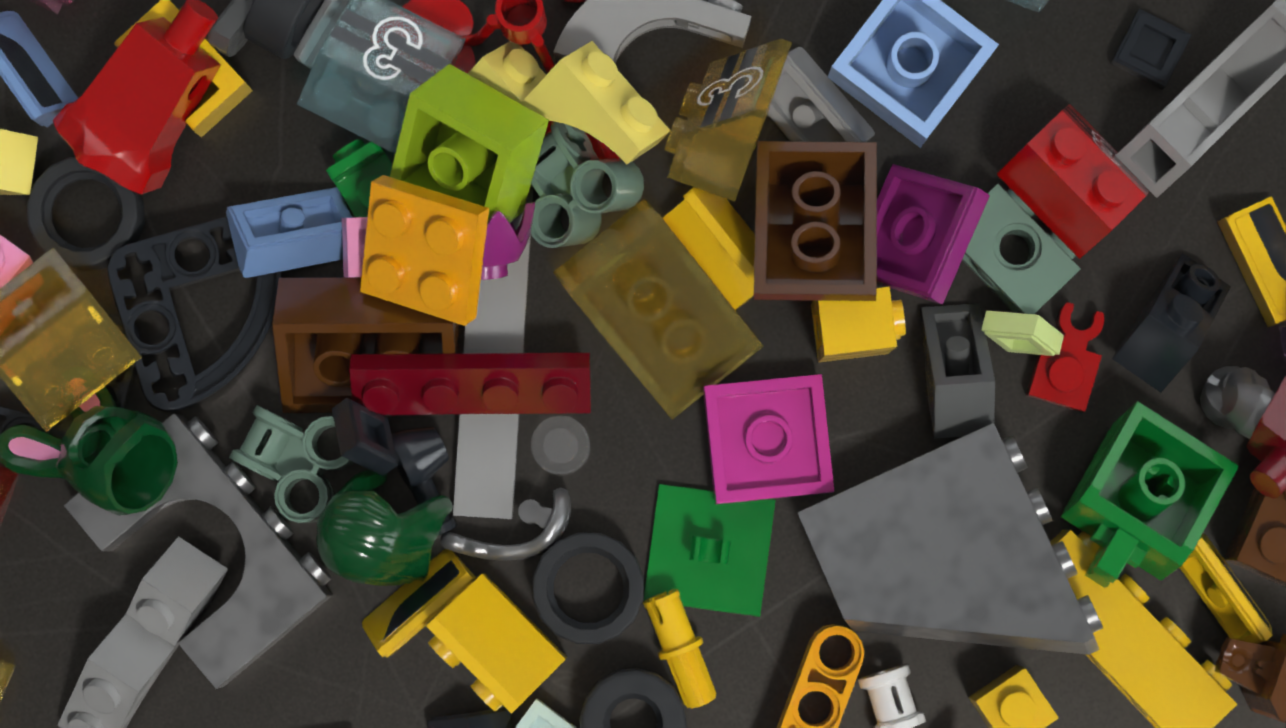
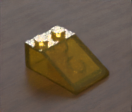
[553,198,764,420]

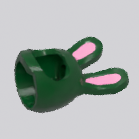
[0,366,178,516]

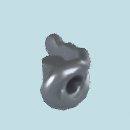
[440,488,571,561]

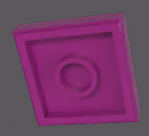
[877,164,990,305]

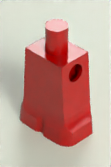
[52,0,221,195]

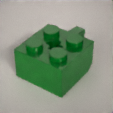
[1060,401,1239,588]

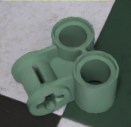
[531,121,644,248]
[229,405,354,523]

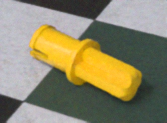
[643,589,717,709]

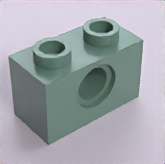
[962,184,1081,314]

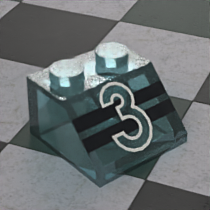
[297,0,466,154]

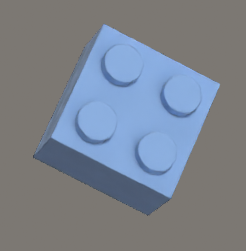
[827,0,999,148]

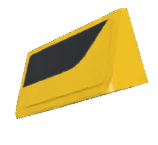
[1217,196,1286,327]
[1180,532,1273,644]
[362,549,476,658]

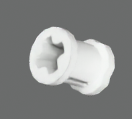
[858,664,926,728]

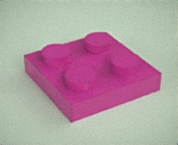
[703,374,834,505]

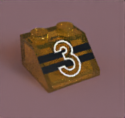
[664,39,792,202]

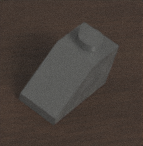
[921,303,995,439]

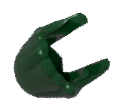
[316,470,453,586]

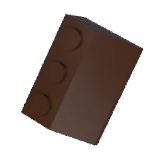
[272,277,459,413]

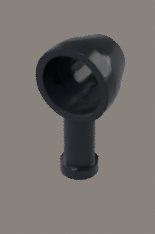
[392,426,457,536]

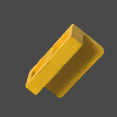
[662,180,755,310]

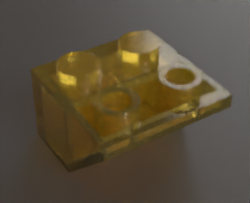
[0,248,141,432]

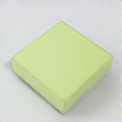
[981,310,1064,356]

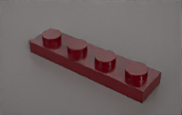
[349,353,591,415]

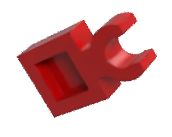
[1026,302,1104,413]

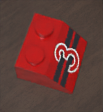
[997,104,1149,259]

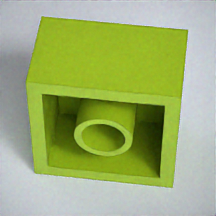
[390,64,549,224]

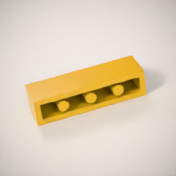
[1050,530,1237,728]

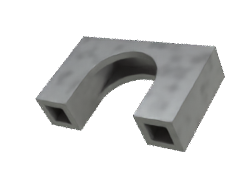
[64,413,333,689]

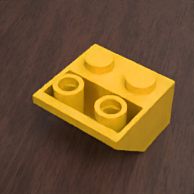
[426,573,567,714]

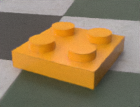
[360,175,489,326]

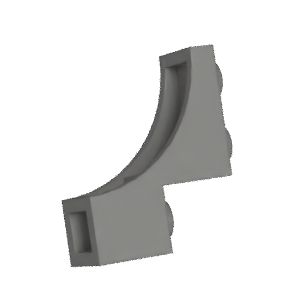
[1115,0,1286,198]
[57,536,228,728]

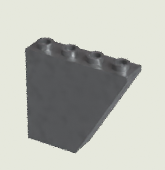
[798,423,1103,655]

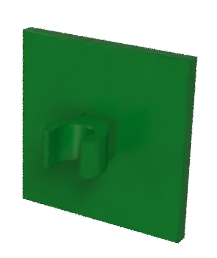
[643,484,776,617]

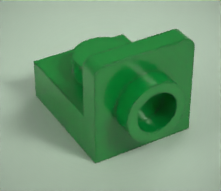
[326,139,393,218]

